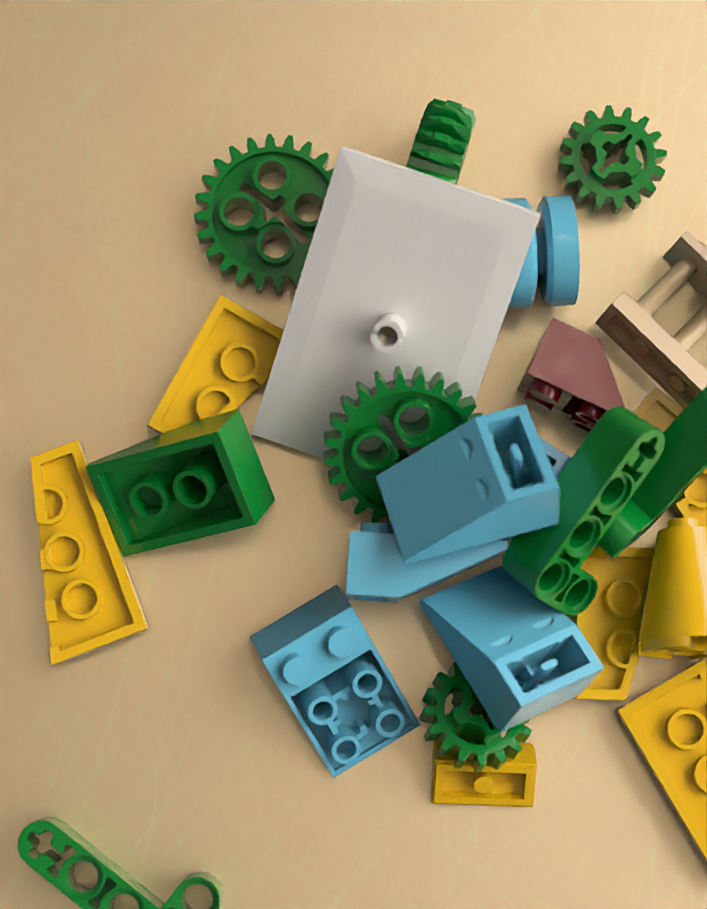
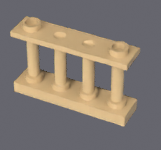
[595,230,707,409]

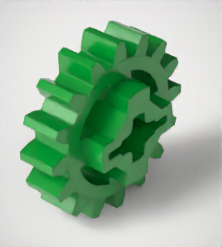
[558,105,667,215]
[420,662,532,773]

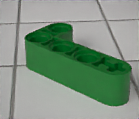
[597,386,707,560]
[502,406,665,616]
[17,817,224,909]

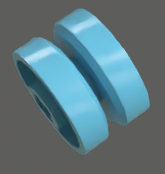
[501,195,580,309]

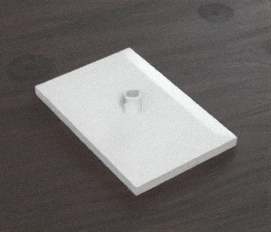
[252,146,541,459]

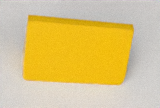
[431,740,537,807]

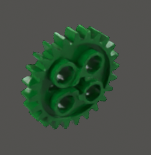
[194,134,334,295]
[323,366,482,529]

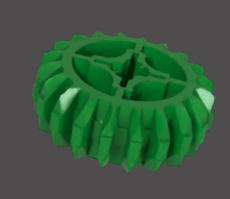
[406,98,476,184]

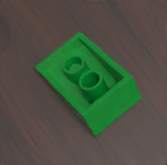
[85,409,275,557]

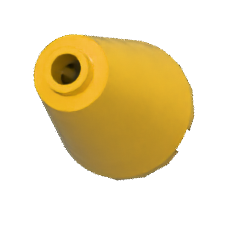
[637,518,707,659]

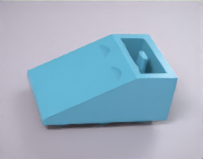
[376,404,560,565]
[346,523,508,603]
[419,565,604,733]
[250,584,420,778]

